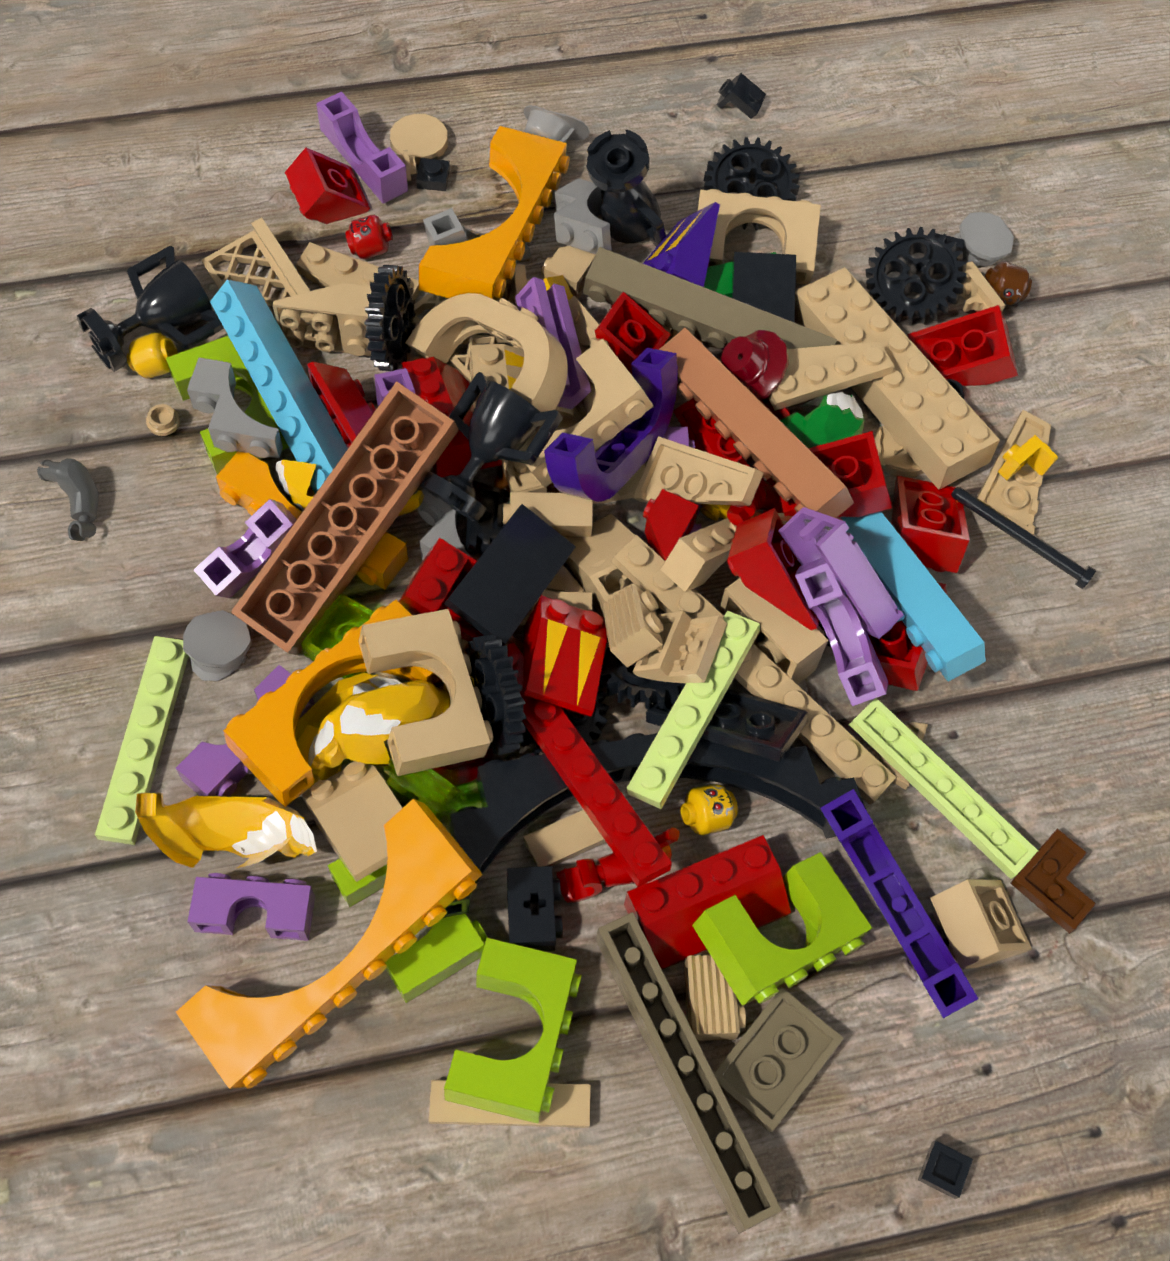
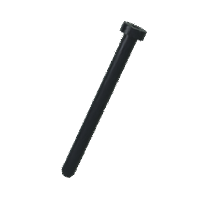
[951,487,1096,589]

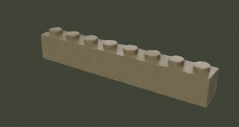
[583,247,837,358]
[596,912,782,1234]

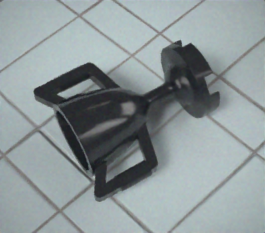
[586,130,666,247]
[77,246,224,372]
[420,372,563,522]

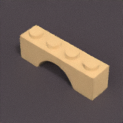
[660,511,761,593]

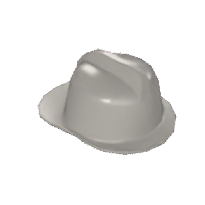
[523,105,590,143]

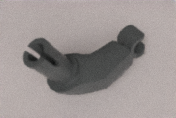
[37,458,99,541]

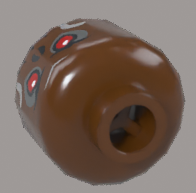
[984,261,1032,305]

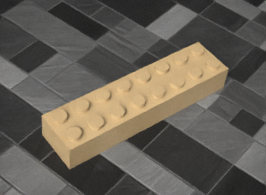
[794,267,1000,490]

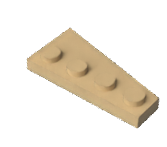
[296,242,420,300]
[767,341,894,411]
[977,410,1051,535]
[633,436,764,506]

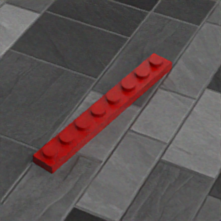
[507,643,672,887]

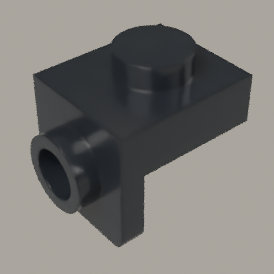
[716,73,766,119]

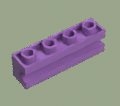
[515,277,591,410]

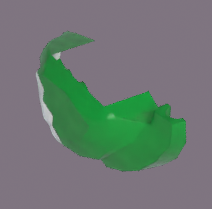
[780,392,865,448]

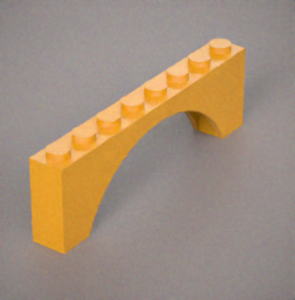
[419,126,570,300]
[176,799,483,1089]

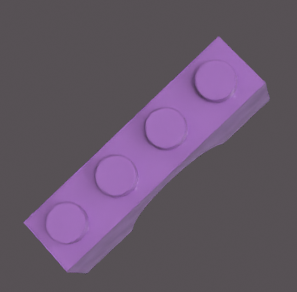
[316,91,408,204]
[795,557,888,706]
[176,665,315,797]

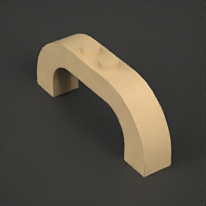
[406,293,568,412]

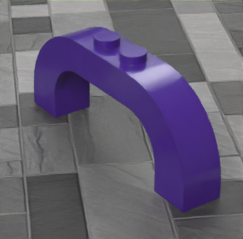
[544,348,678,502]
[820,789,979,1018]

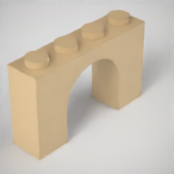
[697,189,821,285]
[519,338,653,488]
[503,492,593,634]
[358,609,493,776]

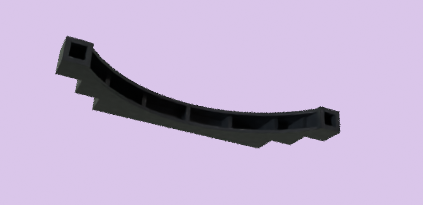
[443,733,866,918]

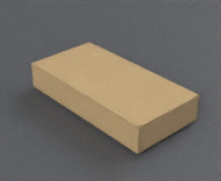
[524,810,606,867]

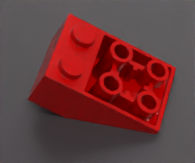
[398,538,484,642]

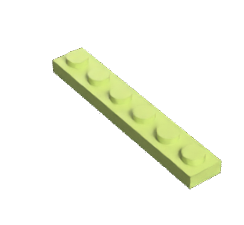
[626,610,760,809]
[95,636,189,845]
[849,698,1038,879]

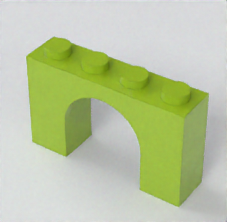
[166,336,290,475]
[692,852,872,1006]
[327,858,487,1003]
[444,938,582,1124]

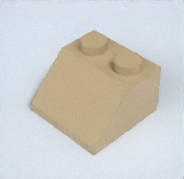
[930,879,1032,969]

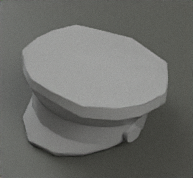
[954,212,1014,266]
[183,610,252,681]

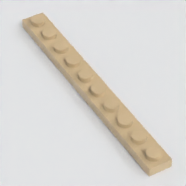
[611,535,896,805]

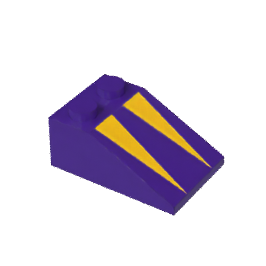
[643,202,720,287]

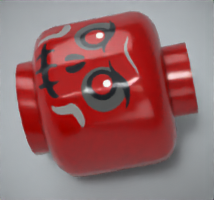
[345,215,393,260]

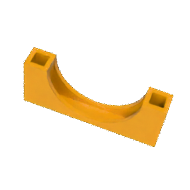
[223,600,442,807]

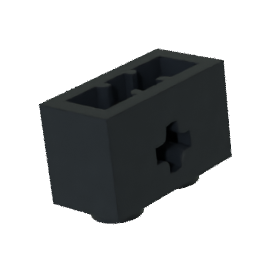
[507,866,563,951]

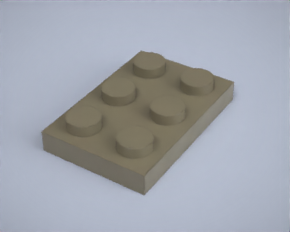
[714,987,844,1133]

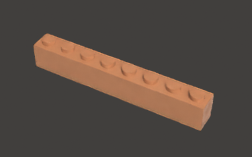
[659,328,854,518]

